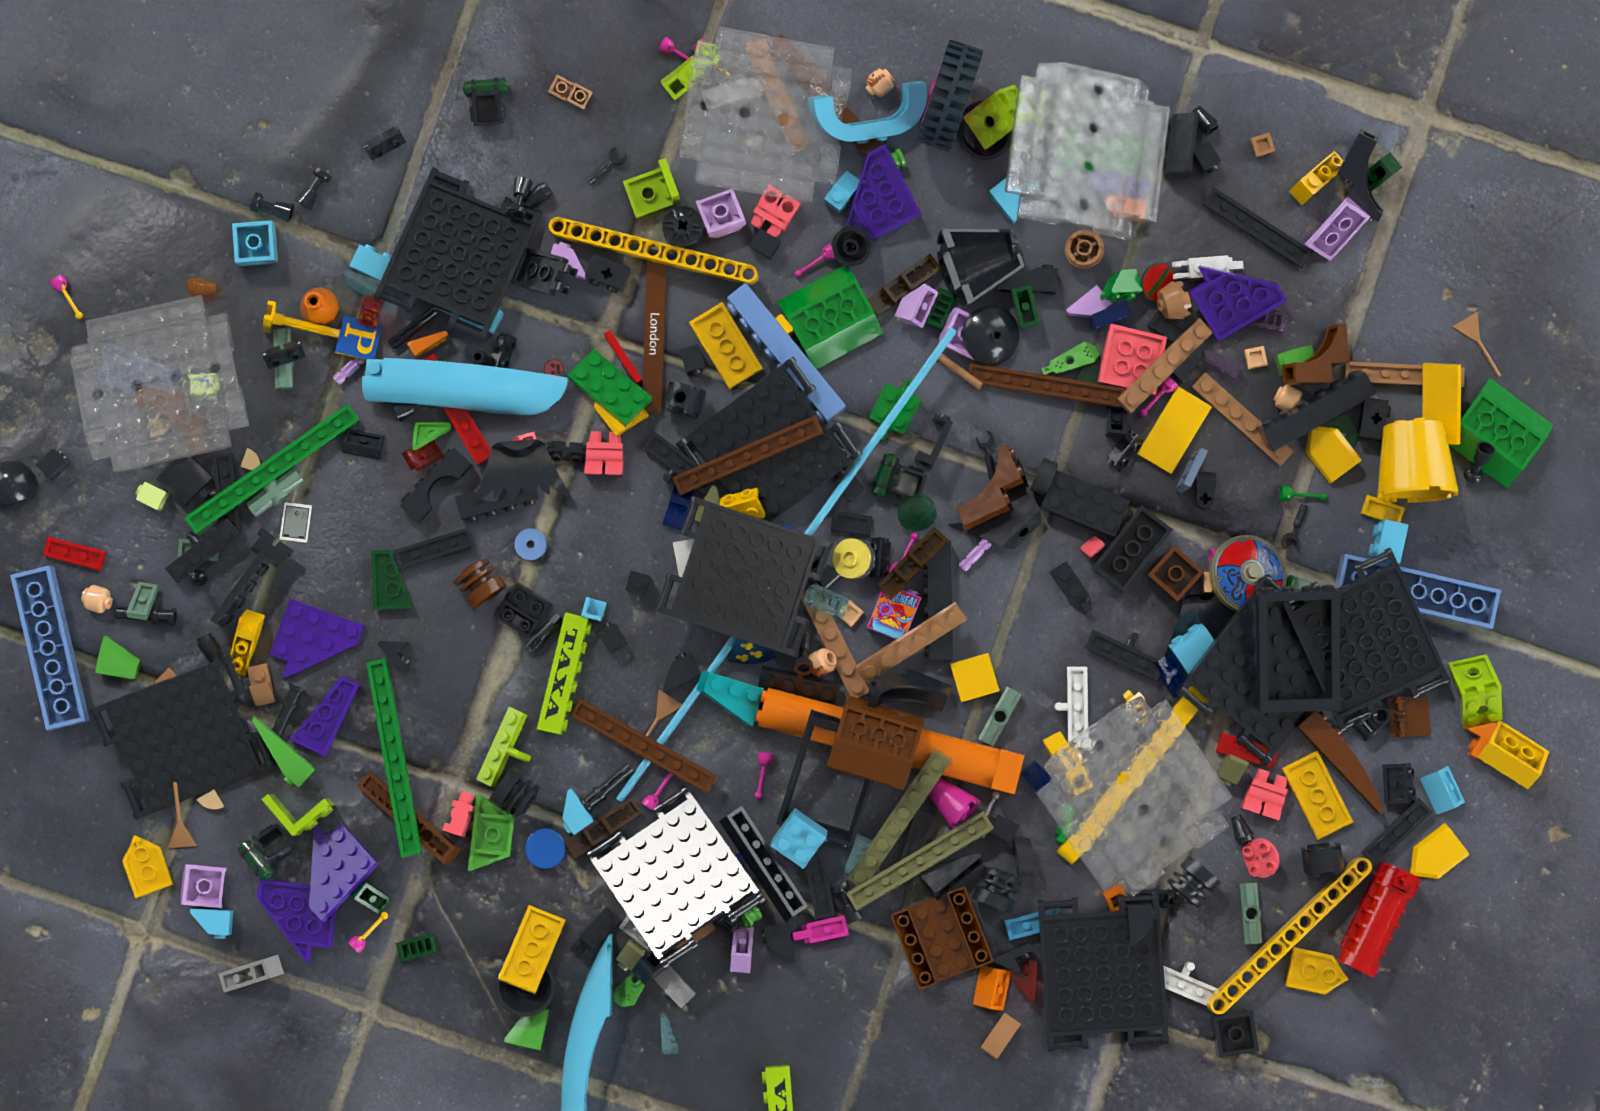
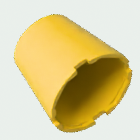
[1377,418,1458,503]

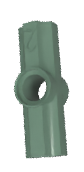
[273,328,294,389]
[246,468,304,517]
[978,686,1022,747]
[1239,882,1262,944]

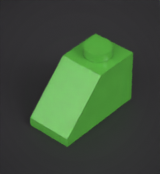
[1274,345,1315,376]

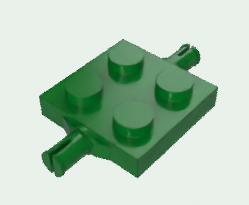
[869,378,922,441]

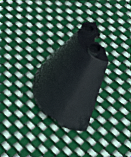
[937,229,1025,305]

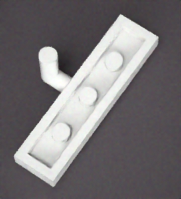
[1054,667,1088,747]
[1164,961,1219,1009]

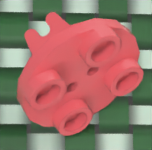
[1242,838,1280,878]

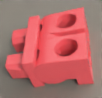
[751,184,801,238]
[584,431,624,476]
[1240,768,1288,820]
[443,791,475,837]

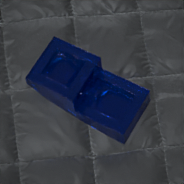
[663,485,694,530]
[1156,651,1190,698]
[1020,760,1064,805]

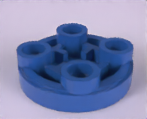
[525,828,566,869]

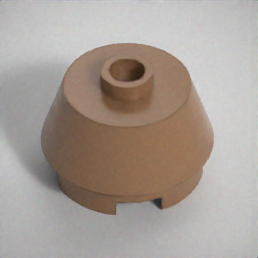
[1065,230,1104,269]
[1157,281,1191,319]

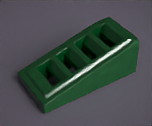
[925,287,957,331]
[395,932,439,962]

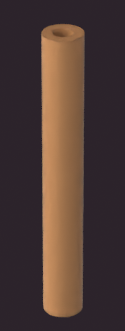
[937,353,983,390]

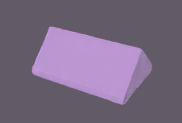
[1305,197,1370,261]

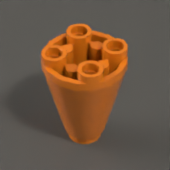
[300,287,339,326]

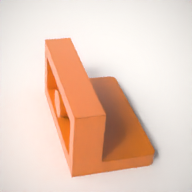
[973,966,1011,1011]

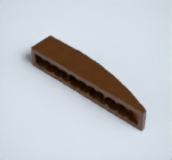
[1296,711,1384,815]
[357,771,462,865]

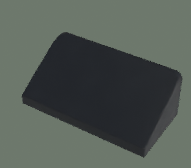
[342,429,385,459]

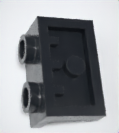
[1382,763,1416,804]

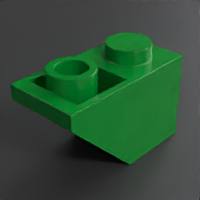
[1100,269,1143,302]

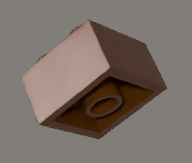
[1146,545,1204,603]

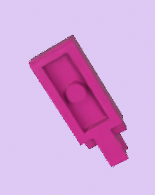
[792,915,849,943]

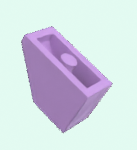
[551,242,586,280]
[894,284,939,328]
[1065,285,1112,318]
[730,926,754,973]

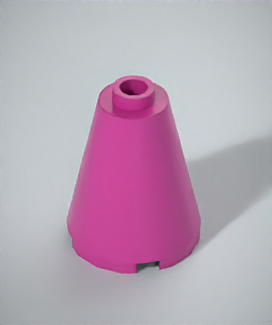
[928,777,981,829]

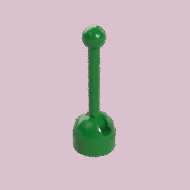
[1279,485,1328,501]

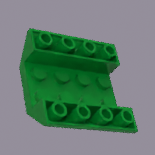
[777,265,884,369]
[1449,378,1553,488]

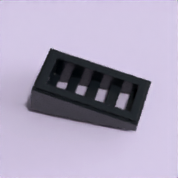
[1172,345,1205,385]

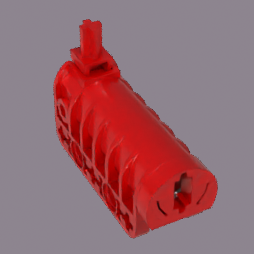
[1338,862,1422,978]

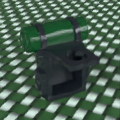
[463,77,508,126]
[871,453,927,503]
[237,823,294,881]

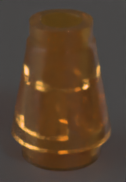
[187,276,217,296]

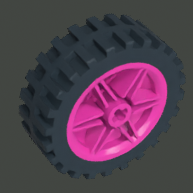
[916,39,983,152]

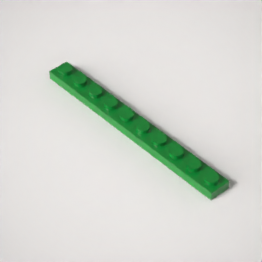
[184,404,360,535]
[366,659,422,858]

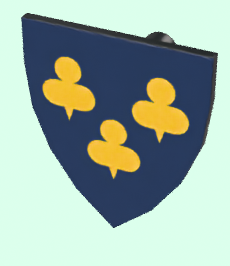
[727,638,777,664]

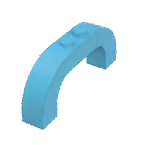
[808,81,927,144]

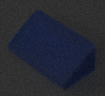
[1090,301,1132,331]

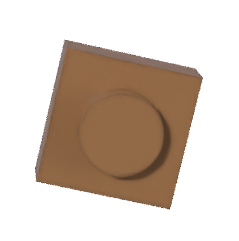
[1250,133,1275,158]

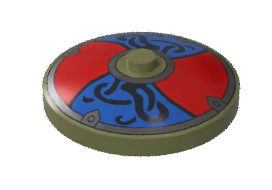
[1209,535,1287,612]

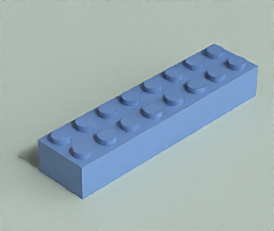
[727,283,846,425]
[1334,554,1501,630]
[10,566,90,731]

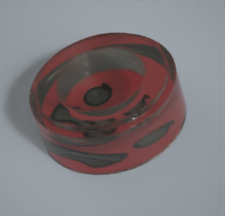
[544,359,564,377]

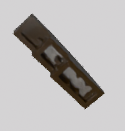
[867,254,942,317]
[877,527,948,600]
[564,796,643,859]

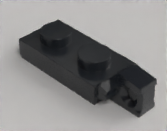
[1050,561,1092,614]

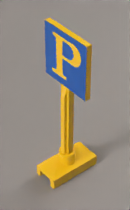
[263,300,383,361]

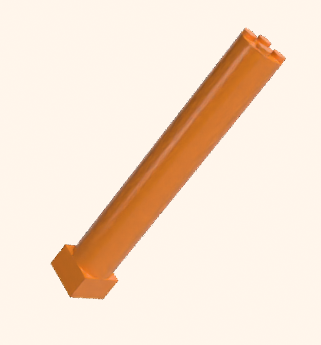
[755,688,1025,794]

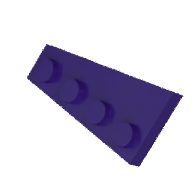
[289,676,361,757]

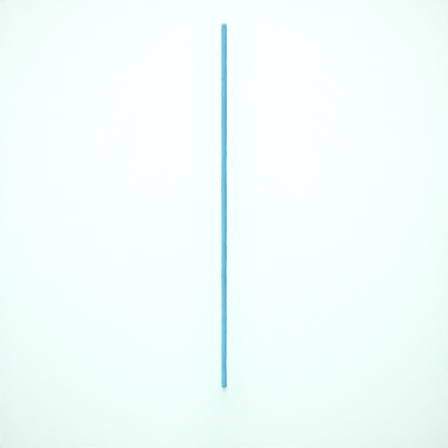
[616,327,957,802]

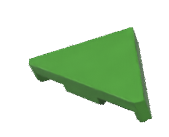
[412,422,452,450]

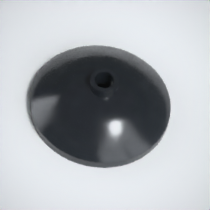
[957,100,1014,160]
[963,305,1019,365]
[495,966,555,1017]

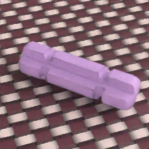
[333,358,366,384]
[959,538,991,571]

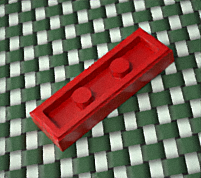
[604,330,643,385]
[43,537,107,571]
[1215,732,1279,768]

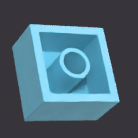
[232,220,278,266]
[1368,519,1408,564]
[770,808,827,868]

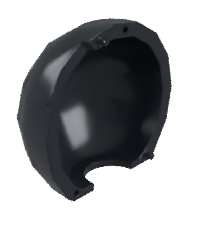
[0,460,37,509]

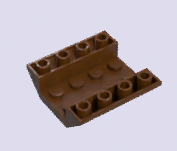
[826,695,924,791]
[890,886,994,990]

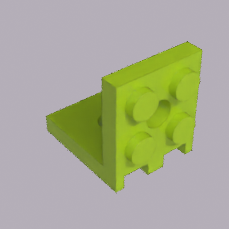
[963,85,1036,149]
[623,158,681,219]
[1448,654,1502,729]
[262,794,335,836]

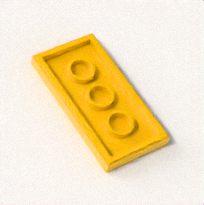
[689,302,763,390]
[1422,363,1461,445]
[1137,386,1212,475]
[1281,751,1353,840]
[498,905,566,994]

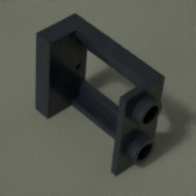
[914,413,953,469]

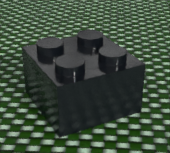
[1210,1010,1259,1057]

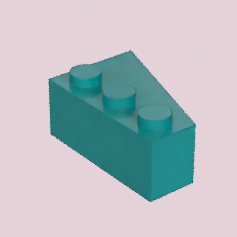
[696,671,764,727]

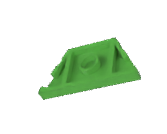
[468,794,515,871]

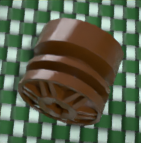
[453,558,507,610]

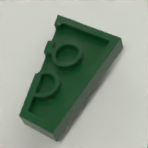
[371,550,414,610]

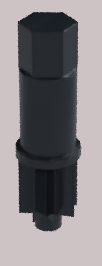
[525,613,563,652]

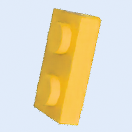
[720,488,765,519]

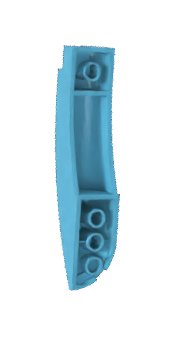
[362,358,568,415]
[561,934,613,1111]

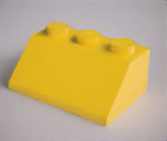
[1478,720,1549,789]

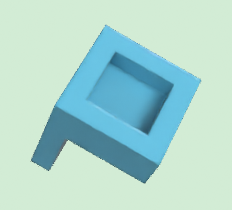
[581,597,607,622]

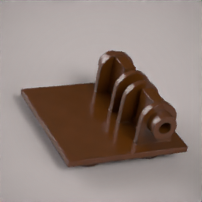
[1387,695,1431,738]

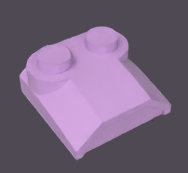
[696,188,746,238]
[939,308,974,360]
[181,864,226,908]

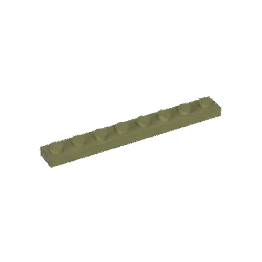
[847,749,952,886]
[846,811,994,911]

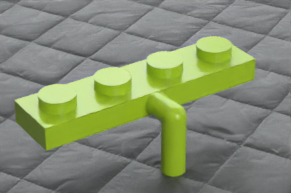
[476,707,531,788]

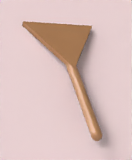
[1452,312,1501,377]
[635,689,682,755]
[168,782,198,848]

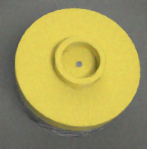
[832,538,875,579]

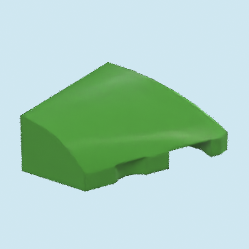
[95,636,141,680]
[504,1009,550,1050]

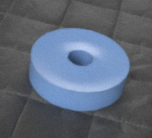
[515,528,547,561]

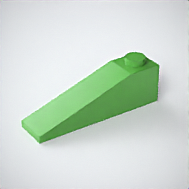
[251,715,315,788]

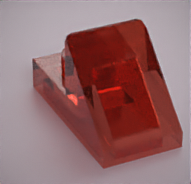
[358,295,385,329]
[402,440,442,471]
[1011,959,1037,1001]

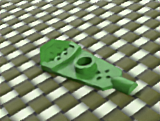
[1041,341,1100,375]
[614,972,645,1007]

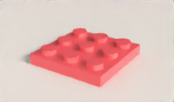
[1097,324,1167,395]

